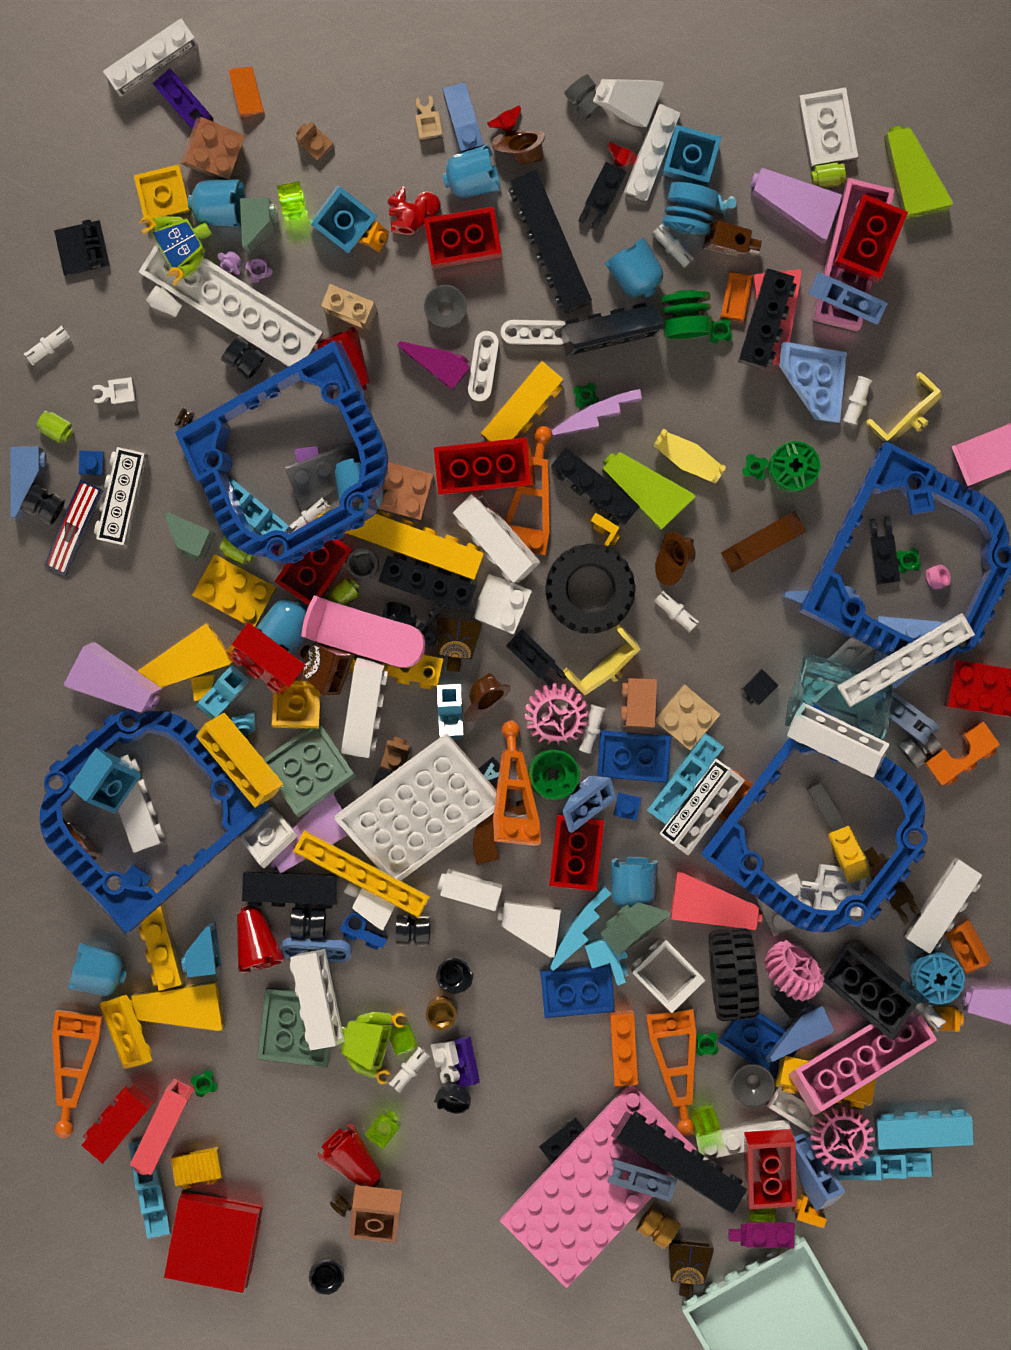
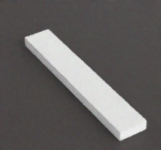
[837,613,975,708]

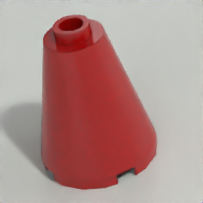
[313,326,369,390]
[237,906,285,973]
[317,1124,381,1187]

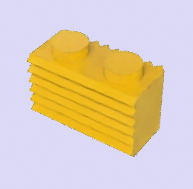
[828,826,870,884]
[170,1147,224,1189]

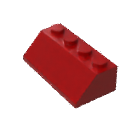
[433,437,536,495]

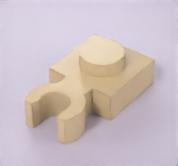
[415,96,443,140]

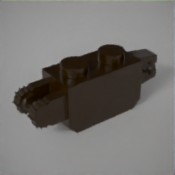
[863,845,921,924]

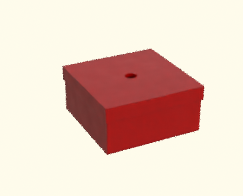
[164,1189,263,1293]

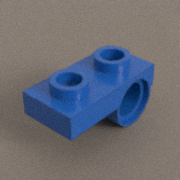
[340,911,388,950]

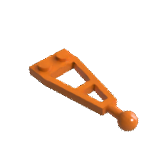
[505,426,552,555]
[493,721,541,846]
[646,1008,696,1137]
[52,1009,103,1138]

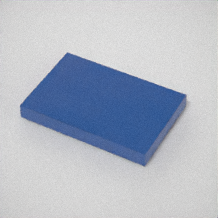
[597,730,671,783]
[540,964,615,1018]
[718,1012,799,1080]

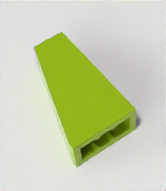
[884,125,953,219]
[602,452,696,531]

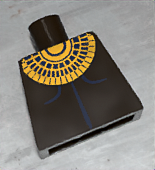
[437,617,482,672]
[668,1239,714,1297]

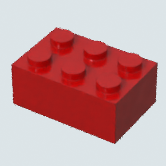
[833,194,908,283]
[424,207,502,270]
[274,540,354,605]
[226,622,306,694]
[944,660,1011,717]
[549,814,604,891]
[81,1084,156,1164]
[744,1129,797,1209]

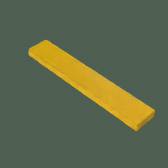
[293,830,430,918]

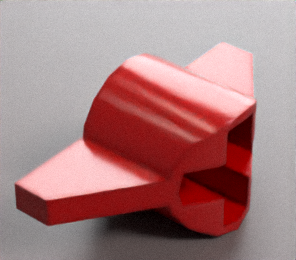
[487,105,521,131]
[608,142,638,166]

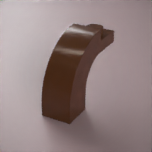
[721,511,806,573]
[473,797,527,865]

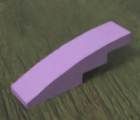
[552,389,642,437]

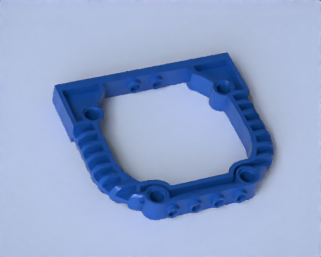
[175,341,389,564]
[799,441,1011,666]
[701,704,928,933]
[40,709,270,936]

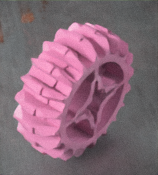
[524,683,588,747]
[764,940,825,1001]
[810,1106,875,1171]

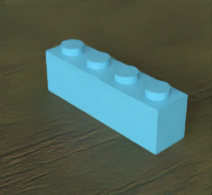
[874,1109,974,1150]

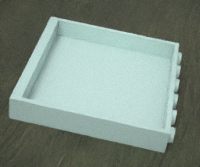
[681,1235,869,1350]

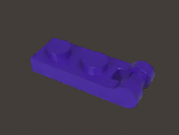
[152,68,214,129]

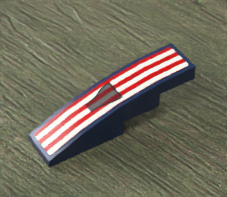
[44,479,103,576]

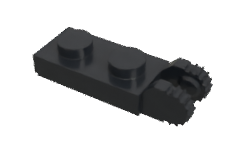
[578,162,627,230]
[869,516,900,585]
[506,629,567,689]

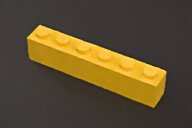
[344,511,484,580]

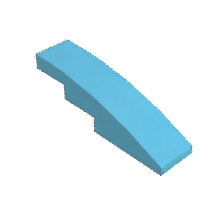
[227,475,292,535]
[647,733,724,824]
[550,885,611,971]
[128,1140,172,1239]
[834,1151,933,1180]

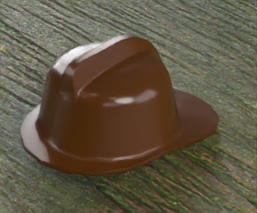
[492,130,545,164]
[655,532,696,586]
[464,673,511,722]

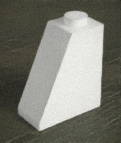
[593,79,664,127]
[498,901,561,958]

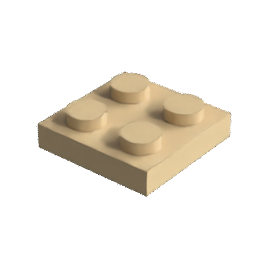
[655,684,721,751]

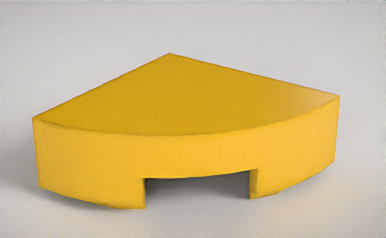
[191,675,215,701]

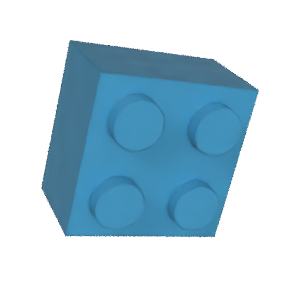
[662,125,722,187]
[70,748,142,814]

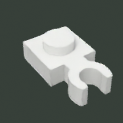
[92,377,136,405]
[431,1040,460,1083]

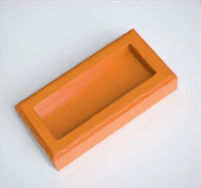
[720,271,753,322]

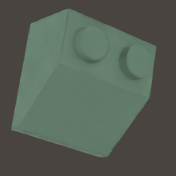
[240,197,278,254]
[165,512,216,561]
[601,902,670,956]

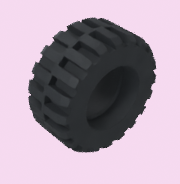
[545,543,636,634]
[709,928,759,1021]

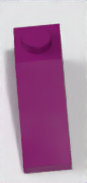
[397,341,471,391]

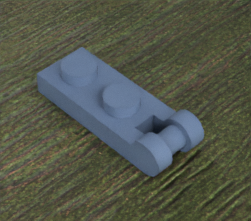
[875,689,940,745]
[607,1159,678,1202]

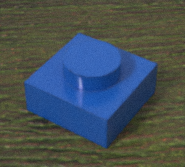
[79,451,104,475]
[906,487,935,515]
[613,792,642,821]
[119,864,152,887]

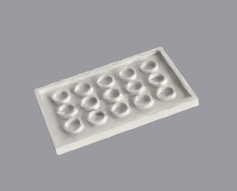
[335,733,497,881]

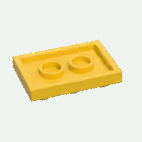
[192,554,277,627]
[98,994,153,1069]

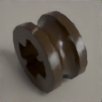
[175,407,195,427]
[330,1194,352,1217]

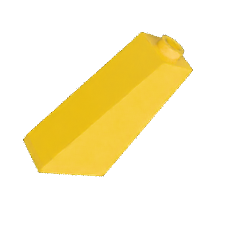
[137,623,234,688]
[131,981,225,1031]

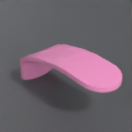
[952,423,1011,486]
[301,595,425,668]

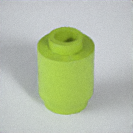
[811,162,847,189]
[36,411,73,444]
[220,537,255,565]
[325,577,360,606]

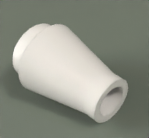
[146,285,183,317]

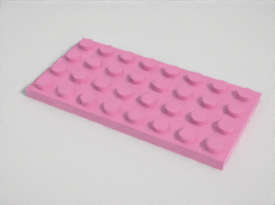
[499,1085,697,1288]

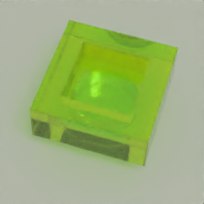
[389,1023,418,1055]

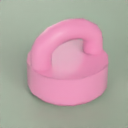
[925,565,951,590]

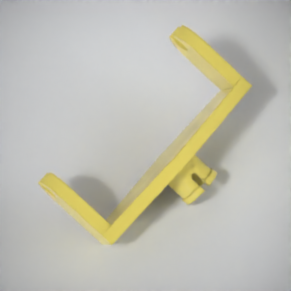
[866,372,942,444]
[653,428,726,484]
[563,624,641,696]

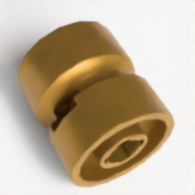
[426,996,457,1030]
[636,1205,681,1249]

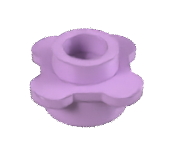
[218,251,242,275]
[245,255,273,283]

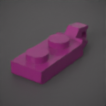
[728,1222,795,1248]

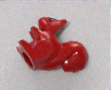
[387,186,441,235]

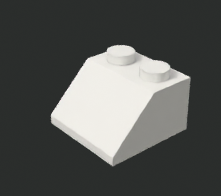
[471,574,532,635]

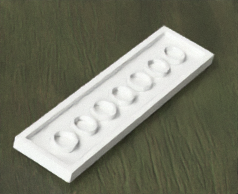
[139,243,323,367]

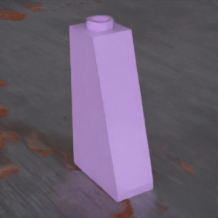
[750,168,842,243]
[63,642,162,713]
[270,792,348,873]
[962,987,1011,1025]

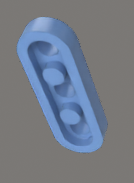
[281,937,352,962]

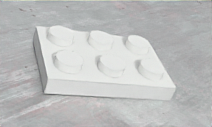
[799,87,858,167]

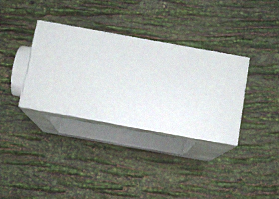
[437,869,502,911]
[631,937,706,1013]

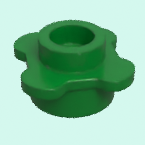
[710,318,733,344]
[573,382,599,409]
[742,454,768,480]
[897,548,921,573]
[695,1032,719,1056]
[191,1070,218,1097]

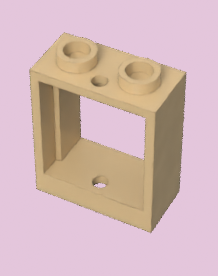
[321,284,377,332]

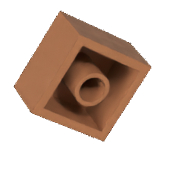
[180,117,245,180]
[377,462,434,521]
[620,678,657,727]
[349,1185,402,1243]

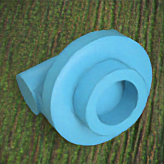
[716,194,737,218]
[231,713,256,736]

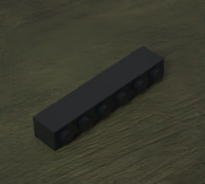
[508,170,592,314]
[611,1111,748,1214]

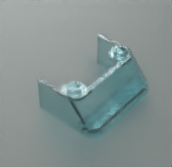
[785,654,892,740]

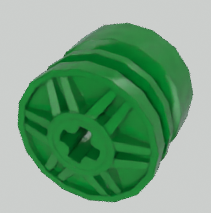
[661,290,713,339]
[767,441,821,493]
[528,749,580,800]

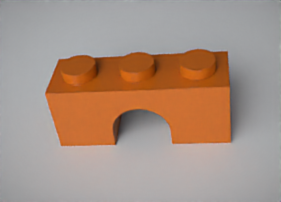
[923,721,1000,786]
[610,1010,638,1086]

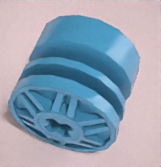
[662,182,719,235]
[909,950,965,1005]

